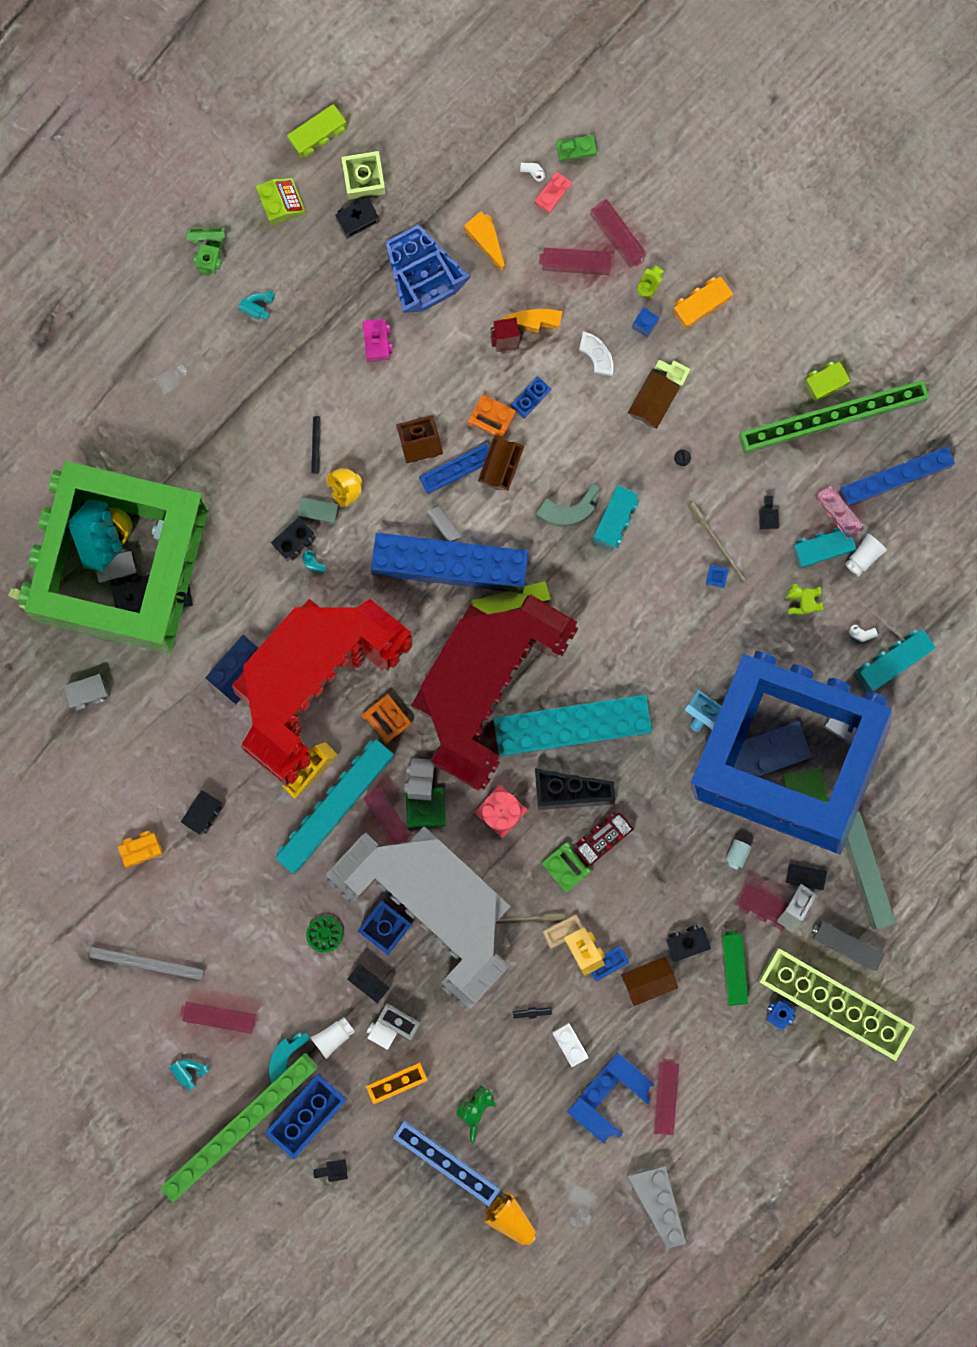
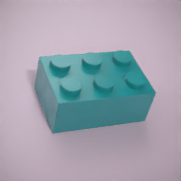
[592,485,640,552]
[67,500,123,572]

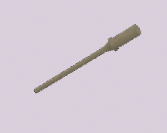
[688,502,746,583]
[496,912,566,923]

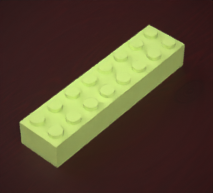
[757,948,915,1061]

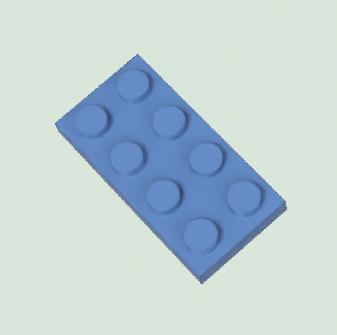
[734,721,812,777]

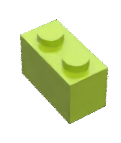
[804,361,850,402]

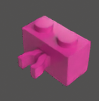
[362,319,393,362]

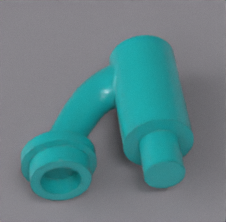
[238,290,276,321]
[168,1060,210,1091]

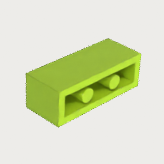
[287,104,347,159]

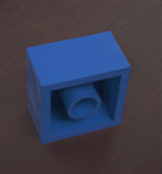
[358,900,412,955]

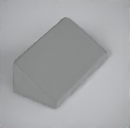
[427,507,461,542]

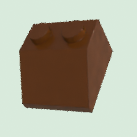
[396,415,443,464]

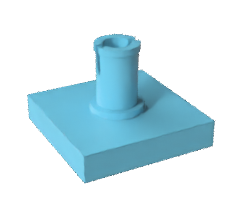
[685,690,722,732]

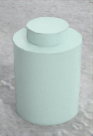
[725,839,752,870]

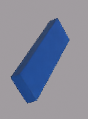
[419,443,489,495]

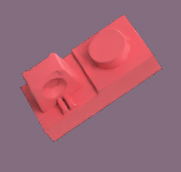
[534,172,572,214]

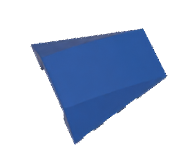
[385,224,470,313]

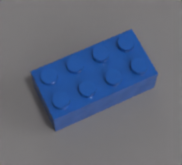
[265,1073,347,1160]

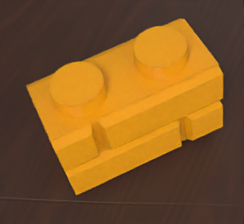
[118,830,164,868]

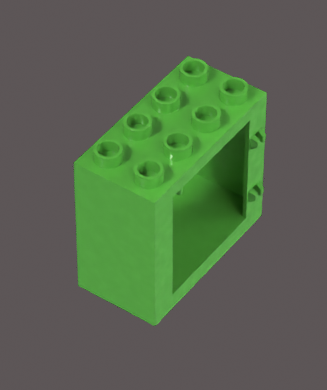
[19,461,209,655]

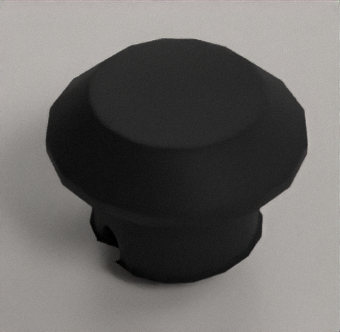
[674,450,691,466]

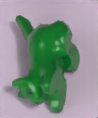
[456,1085,497,1143]

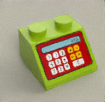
[256,178,306,227]

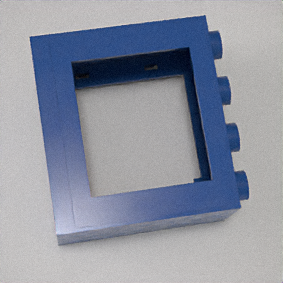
[691,651,892,855]

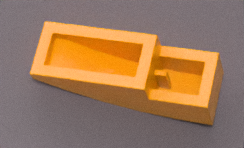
[502,309,563,333]

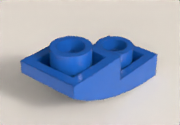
[510,377,552,419]

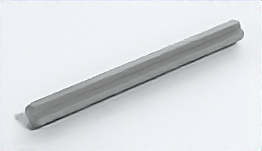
[90,947,204,980]

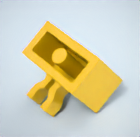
[564,927,605,976]

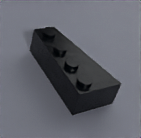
[535,768,615,810]

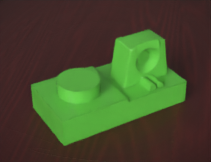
[556,135,597,162]
[186,227,226,248]

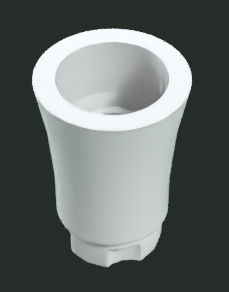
[845,533,887,577]
[310,1017,355,1059]

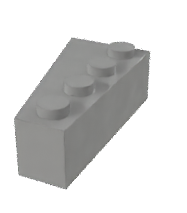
[627,1164,686,1249]

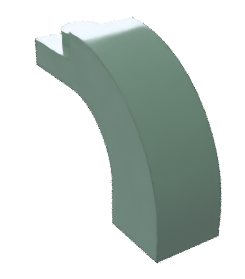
[536,484,600,527]

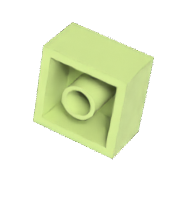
[341,151,386,200]

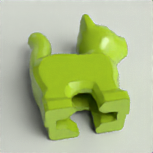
[785,584,823,615]

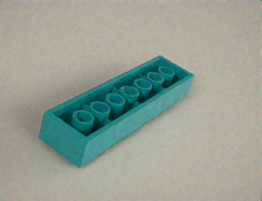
[493,695,652,757]
[275,740,395,874]

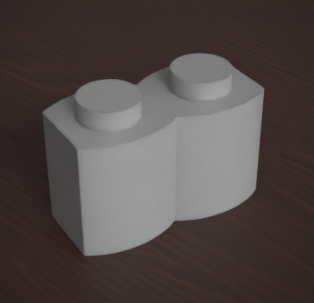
[404,758,435,801]

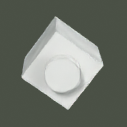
[367,1021,397,1050]

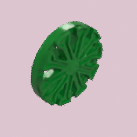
[306,916,343,953]

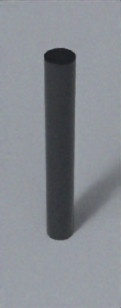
[311,416,320,474]

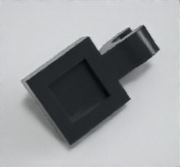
[758,496,779,530]
[313,1159,348,1182]

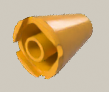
[482,1192,536,1246]

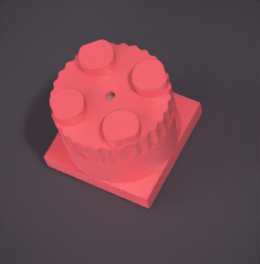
[474,784,528,839]

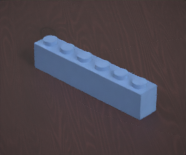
[393,1120,500,1206]

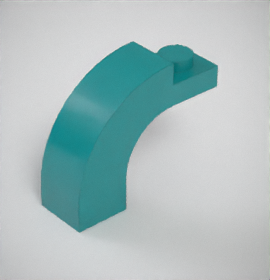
[269,1032,311,1084]

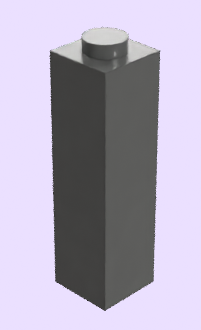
[811,921,885,971]

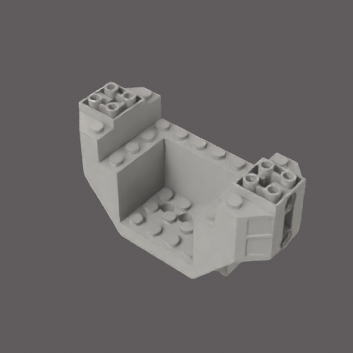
[326,827,511,1009]

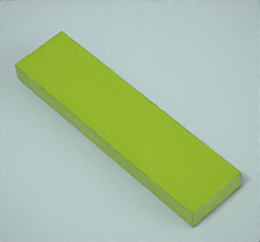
[472,581,550,614]

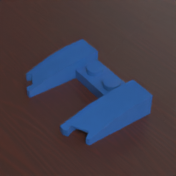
[567,1052,654,1143]

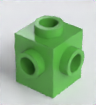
[193,244,222,276]

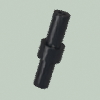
[513,1007,552,1019]

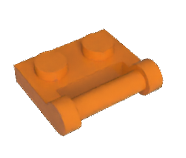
[467,394,516,439]
[361,694,412,746]

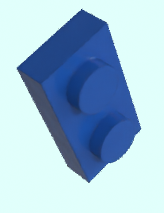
[591,946,630,982]

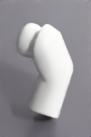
[520,162,545,182]
[849,625,878,642]

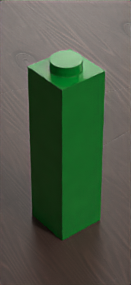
[721,930,748,1006]

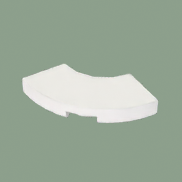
[579,331,613,376]

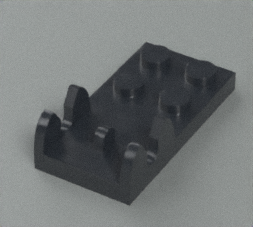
[111,575,193,614]

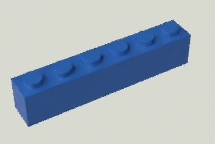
[839,446,955,508]

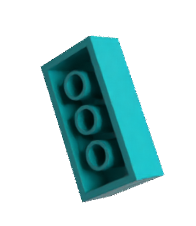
[854,629,936,692]

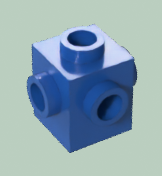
[765,999,796,1031]

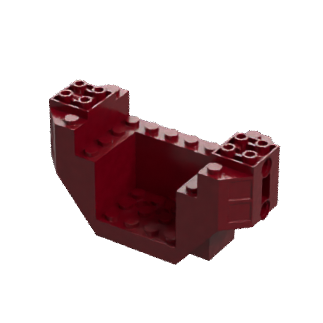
[411,594,578,791]

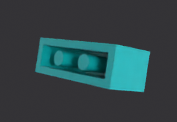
[792,526,856,569]

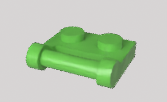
[541,841,593,893]

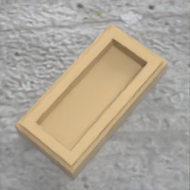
[542,914,583,949]

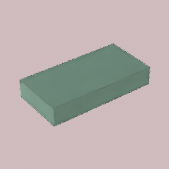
[297,497,339,524]

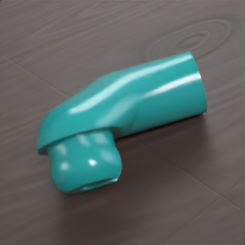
[302,550,326,574]

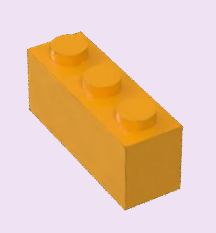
[672,276,734,330]
[366,1062,428,1105]

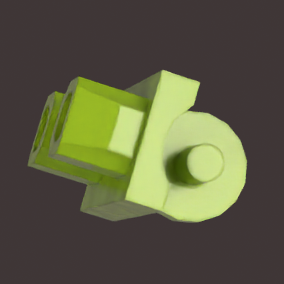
[637,265,664,299]

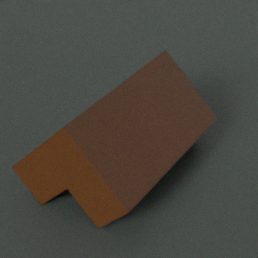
[628,372,680,429]
[478,437,524,491]
[621,956,678,1006]

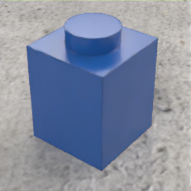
[632,308,660,338]

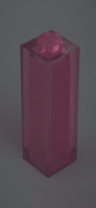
[590,199,646,268]
[539,248,612,275]
[180,1001,256,1034]
[653,1058,679,1135]

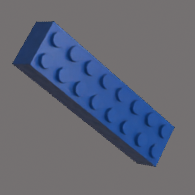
[371,533,528,593]

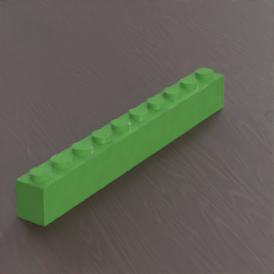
[738,380,929,454]
[160,1053,318,1202]

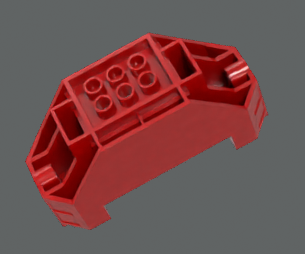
[232,599,413,787]

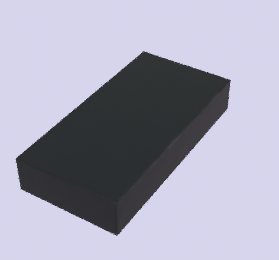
[785,864,827,890]

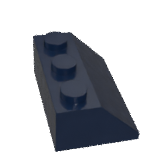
[205,635,258,704]

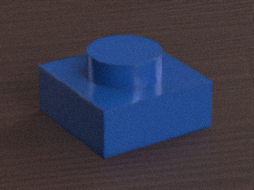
[706,565,729,588]

